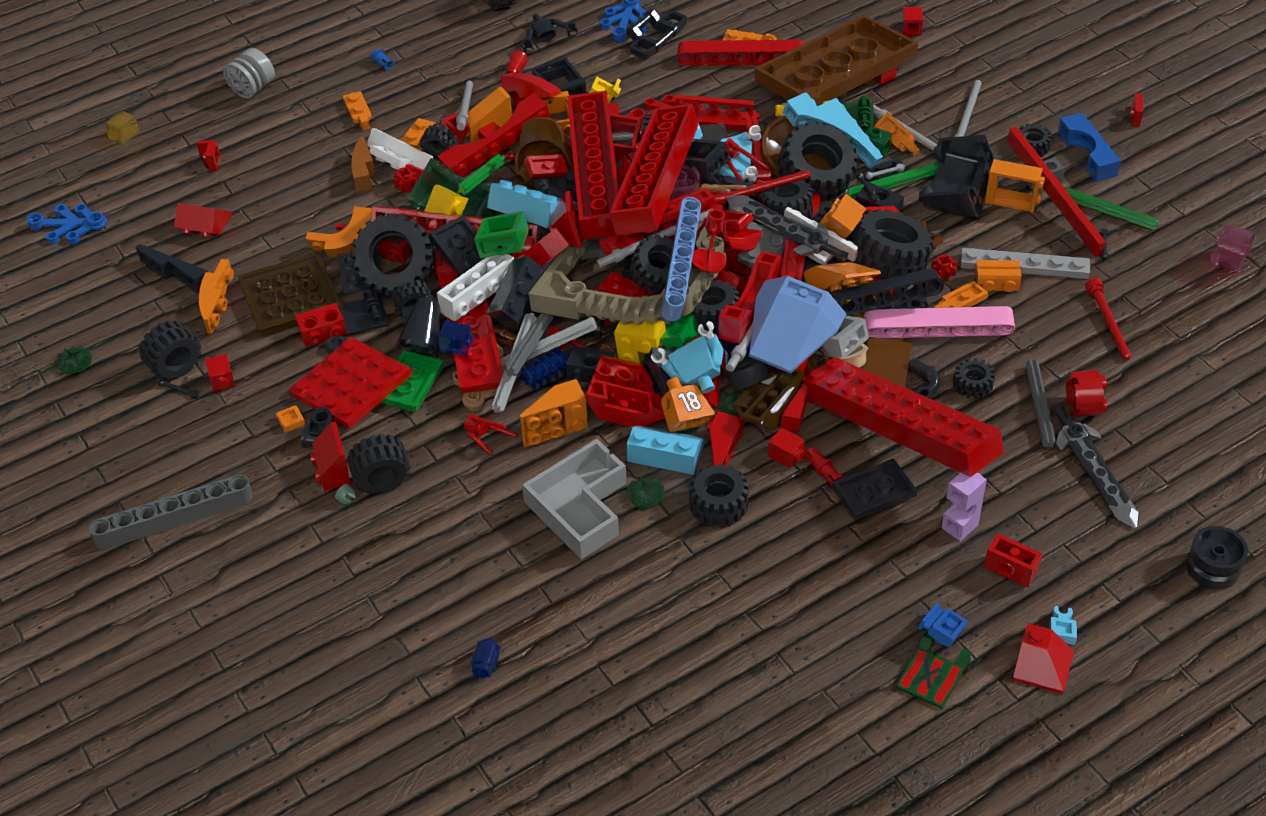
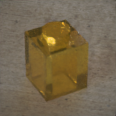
[105,110,140,145]

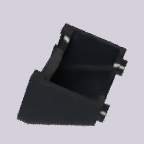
[919,135,994,218]

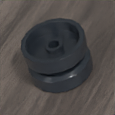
[1186,526,1248,589]

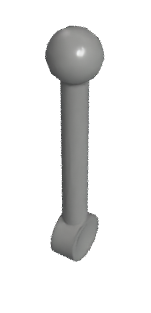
[865,164,905,180]

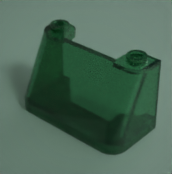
[407,158,498,218]

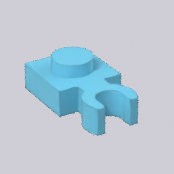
[1049,606,1077,645]

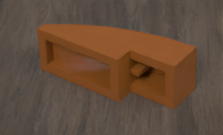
[351,136,375,193]

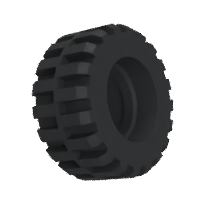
[777,122,858,201]
[850,209,934,279]
[351,213,435,297]

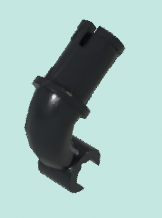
[908,358,940,399]

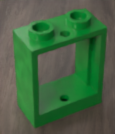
[474,211,529,258]

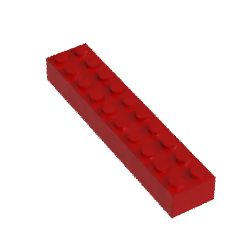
[567,90,619,240]
[609,104,698,236]
[802,357,1004,477]

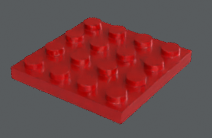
[288,337,412,429]

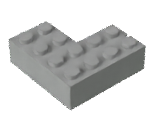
[522,439,627,560]

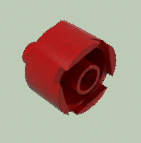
[1066,370,1108,417]

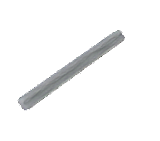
[491,313,537,414]

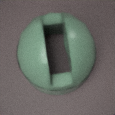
[335,484,356,504]

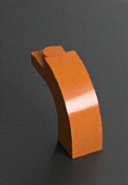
[306,206,372,258]

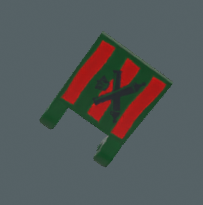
[896,632,972,710]

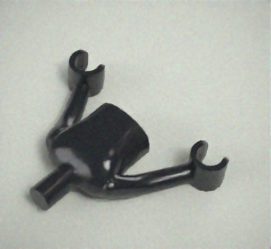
[521,14,578,53]

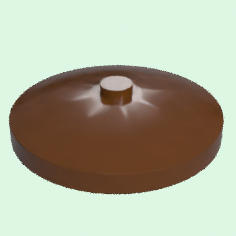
[760,116,832,178]

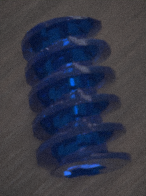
[519,348,567,391]

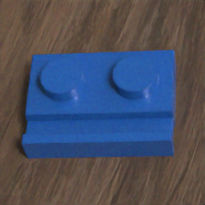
[918,602,969,647]

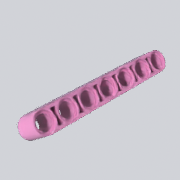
[863,306,1015,338]

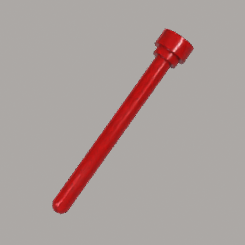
[711,170,810,207]
[1085,278,1131,361]

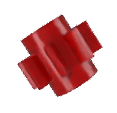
[393,168,418,193]
[931,254,957,281]

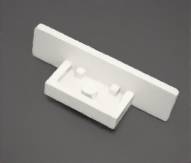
[367,128,433,172]
[784,207,858,265]

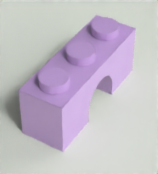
[942,472,987,541]

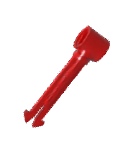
[742,111,771,185]

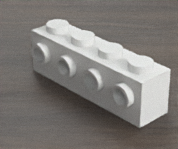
[437,254,514,321]

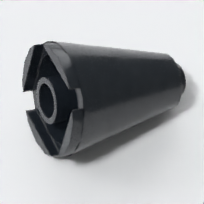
[396,295,440,357]

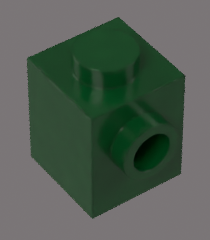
[864,126,893,160]

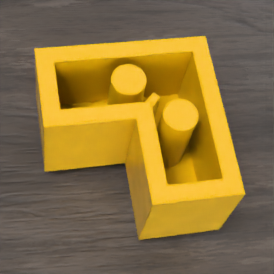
[614,320,666,364]

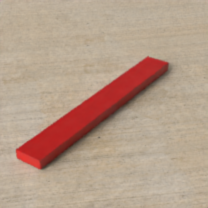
[1007,126,1106,257]

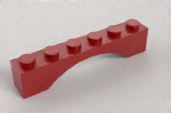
[438,93,551,182]
[718,251,782,343]

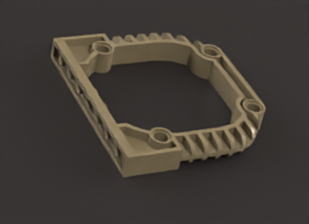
[528,223,726,325]

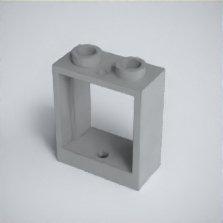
[815,316,869,357]

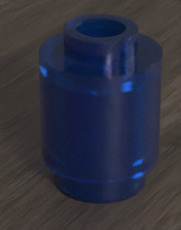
[471,638,501,678]

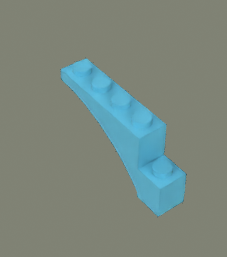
[783,92,883,169]

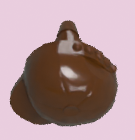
[515,117,574,189]

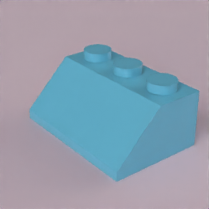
[627,425,706,475]

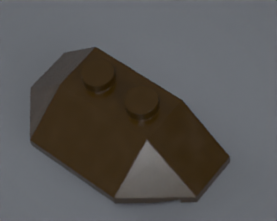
[733,369,805,430]

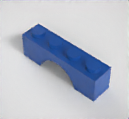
[1058,113,1121,182]

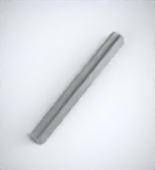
[500,317,598,365]

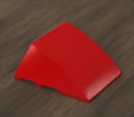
[585,355,665,427]

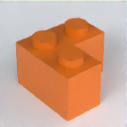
[820,194,866,239]

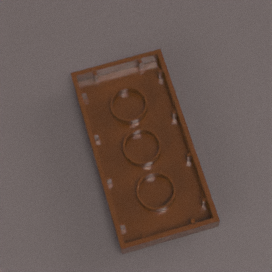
[755,15,918,106]

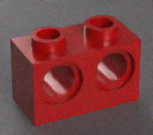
[295,303,347,347]

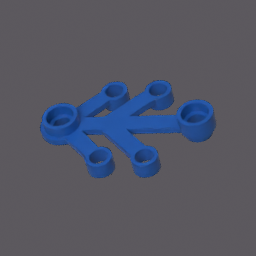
[600,0,649,43]
[27,204,107,245]

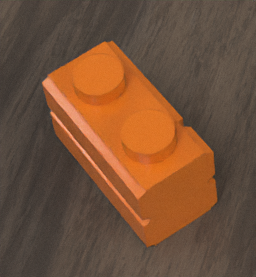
[974,260,1021,292]

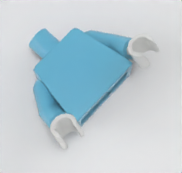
[718,125,761,182]
[651,321,724,393]

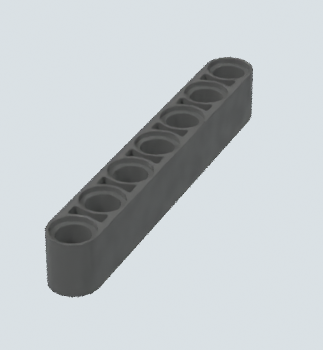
[89,475,253,550]

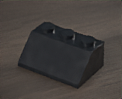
[487,256,544,335]

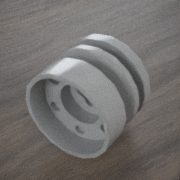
[223,48,275,99]

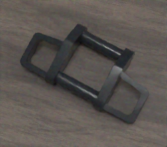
[626,9,687,60]

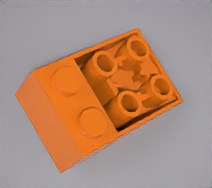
[803,262,881,292]
[520,379,588,448]

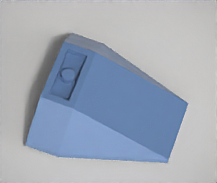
[749,276,846,373]

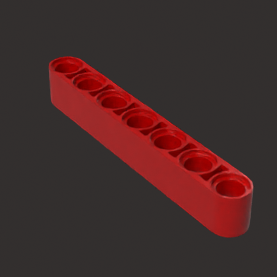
[677,40,805,66]

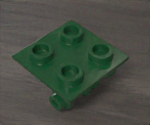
[841,95,874,132]

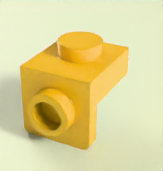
[589,76,621,103]

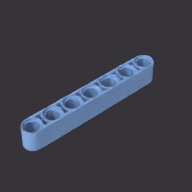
[661,197,701,321]

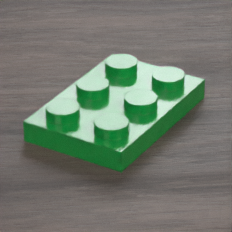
[380,350,444,413]

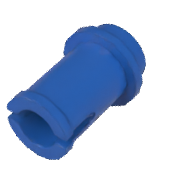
[371,49,394,71]

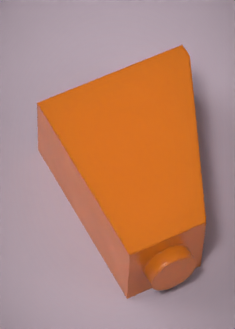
[466,87,512,142]

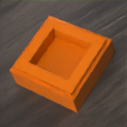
[275,405,305,433]

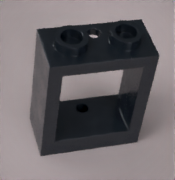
[531,57,586,103]
[679,139,729,180]

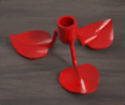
[661,209,763,273]

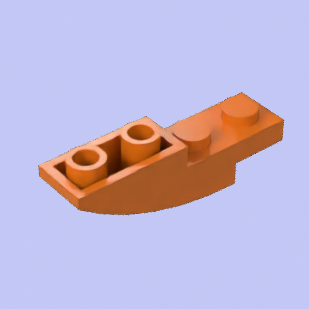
[199,259,234,334]

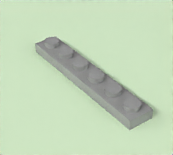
[961,248,1090,279]

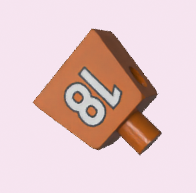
[661,377,715,433]

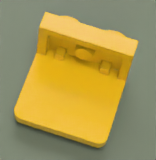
[424,185,468,216]

